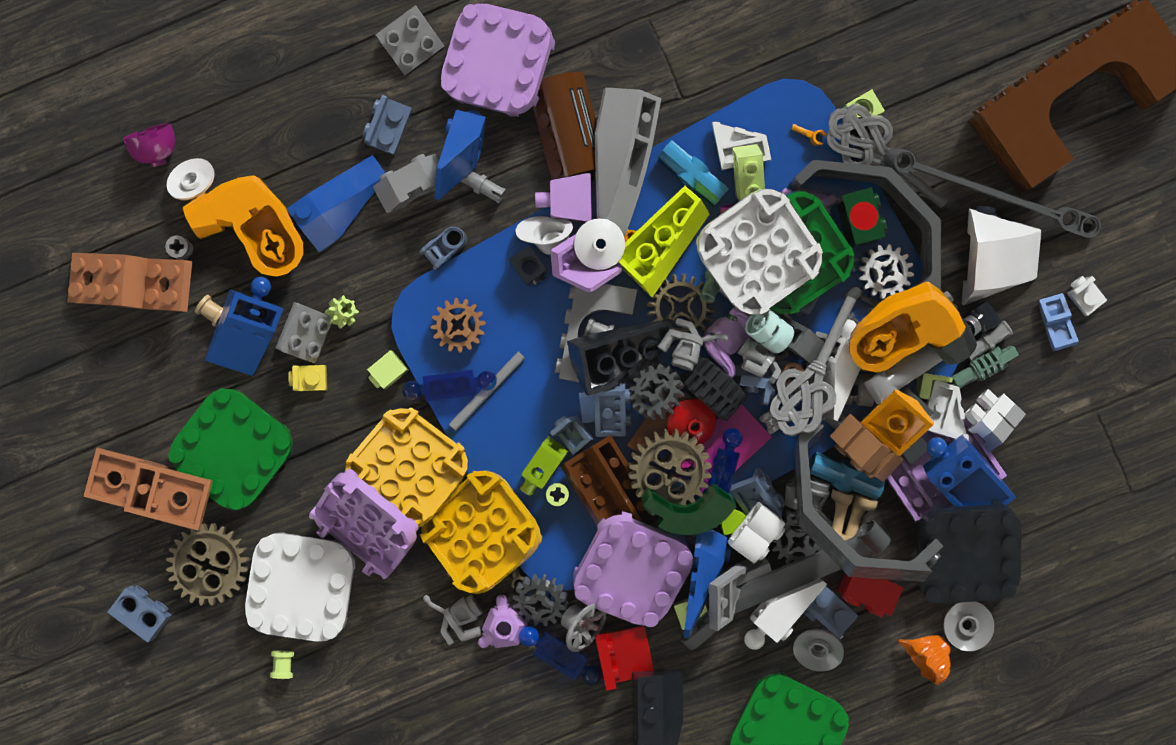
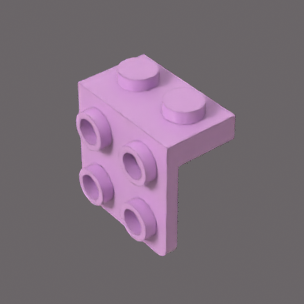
[550,234,622,292]

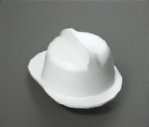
[515,216,573,255]

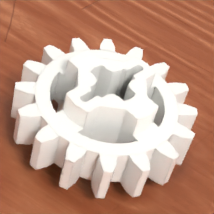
[858,244,914,299]

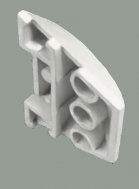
[962,209,1041,306]

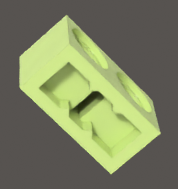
[732,144,765,201]

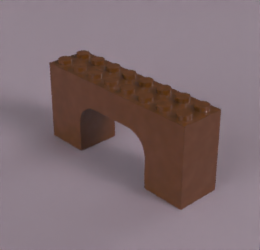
[969,0,1176,195]

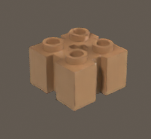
[830,414,904,482]

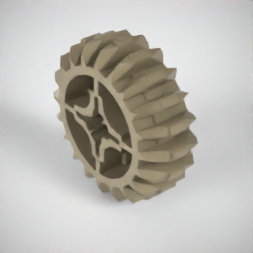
[646,274,715,342]

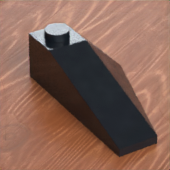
[567,319,675,396]

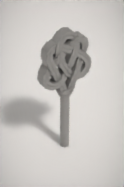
[826,104,947,208]
[770,296,856,436]

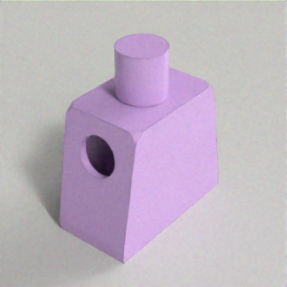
[535,173,591,224]

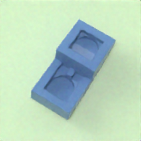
[1038,293,1079,351]

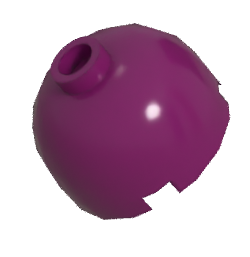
[123,123,176,167]

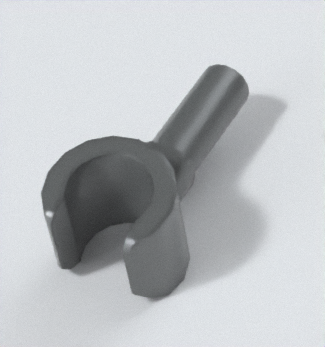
[844,287,879,307]

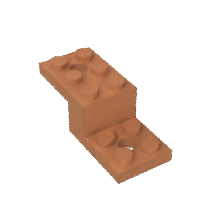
[67,253,192,312]
[83,448,213,530]

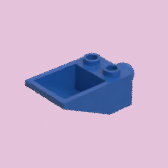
[434,110,486,200]
[205,277,283,376]
[923,434,1016,507]

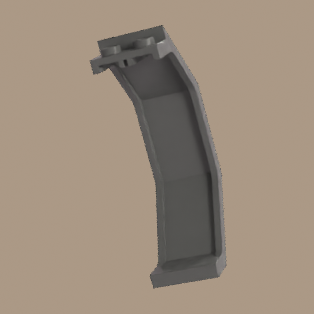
[789,160,941,290]
[794,424,943,582]

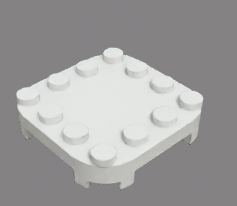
[696,189,823,314]
[245,533,355,641]

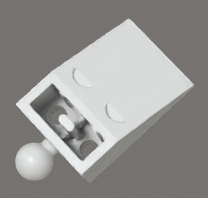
[806,319,861,421]
[745,578,827,650]

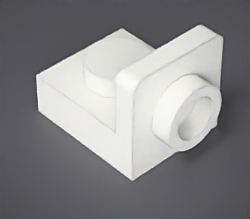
[1067,276,1107,316]

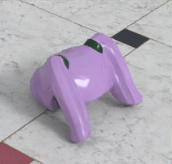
[702,307,755,379]

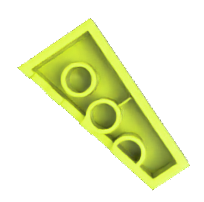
[617,186,709,298]

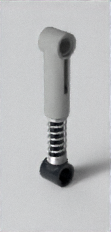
[863,300,1001,405]

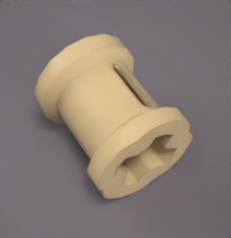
[195,295,223,327]

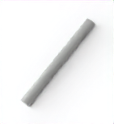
[449,352,525,430]

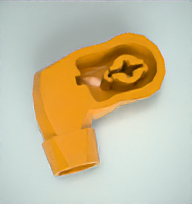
[183,176,303,277]

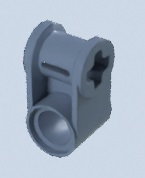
[419,227,467,271]

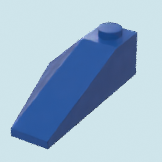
[286,155,385,253]
[684,529,731,638]

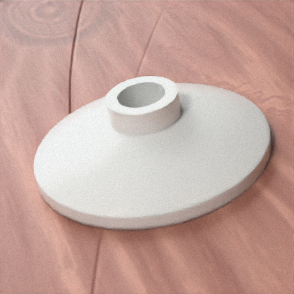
[167,158,214,200]
[574,219,625,270]

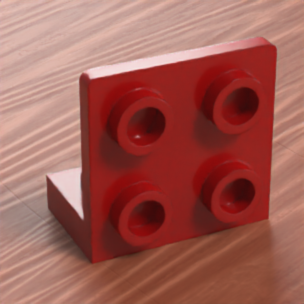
[595,625,654,691]

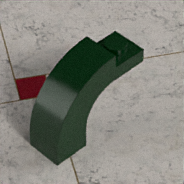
[641,483,737,535]

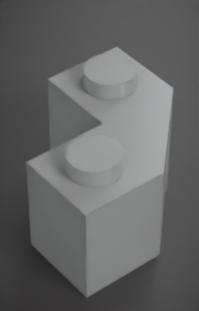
[373,154,439,213]

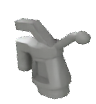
[658,318,728,371]
[738,337,789,384]
[785,478,833,526]
[423,595,483,645]

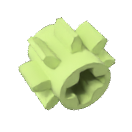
[325,295,359,329]

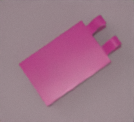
[679,405,772,492]

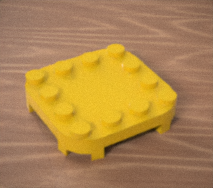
[345,407,468,527]
[420,471,542,594]

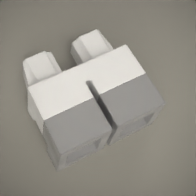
[964,389,1026,452]

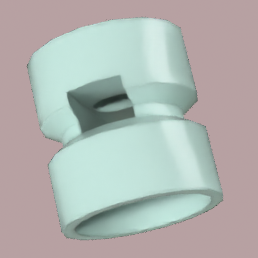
[745,309,794,353]

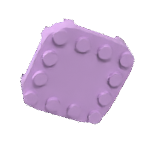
[441,4,555,117]
[309,469,419,579]
[573,512,693,627]

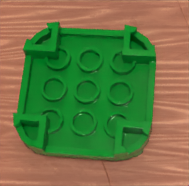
[769,191,855,315]
[168,388,293,510]
[729,673,849,745]

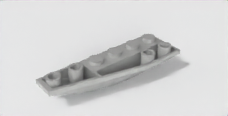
[595,88,661,237]

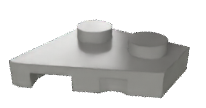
[708,564,746,631]

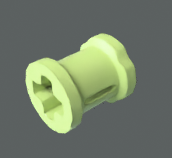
[546,483,569,506]
[270,650,294,679]

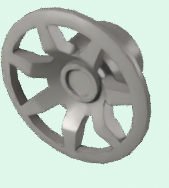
[561,604,606,652]

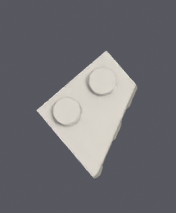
[712,122,771,171]

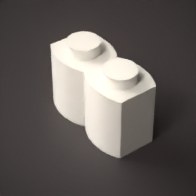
[728,502,785,563]

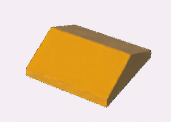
[861,389,934,456]

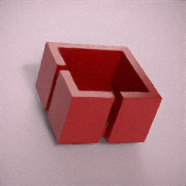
[837,572,903,617]

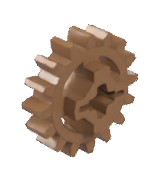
[431,298,486,353]

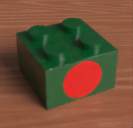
[836,187,888,249]

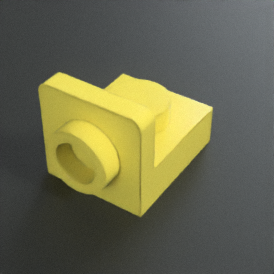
[289,365,327,391]

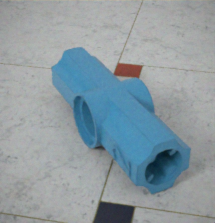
[658,140,729,206]
[809,452,885,500]

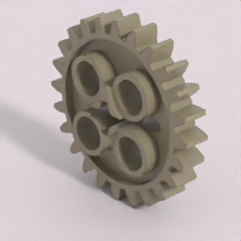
[628,429,712,505]
[166,523,250,605]

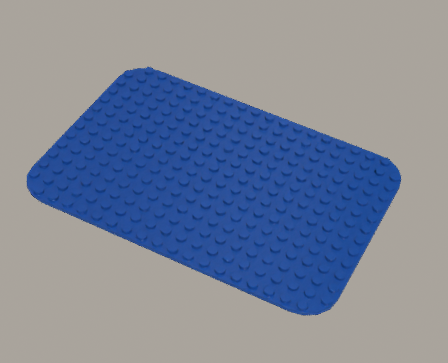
[391,79,958,591]

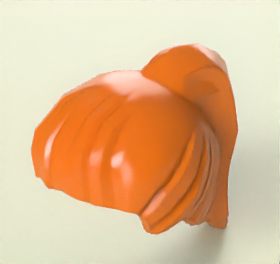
[898,635,951,685]

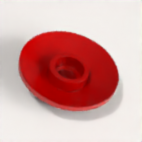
[666,398,716,446]

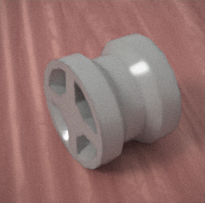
[759,406,789,435]

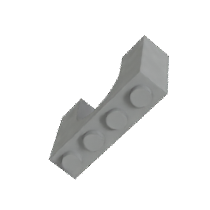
[555,284,637,387]

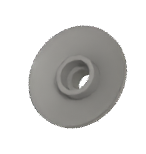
[943,602,994,651]
[793,629,844,671]

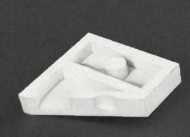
[926,380,969,440]

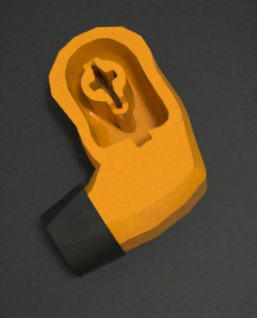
[849,282,977,373]

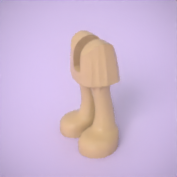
[831,489,878,540]

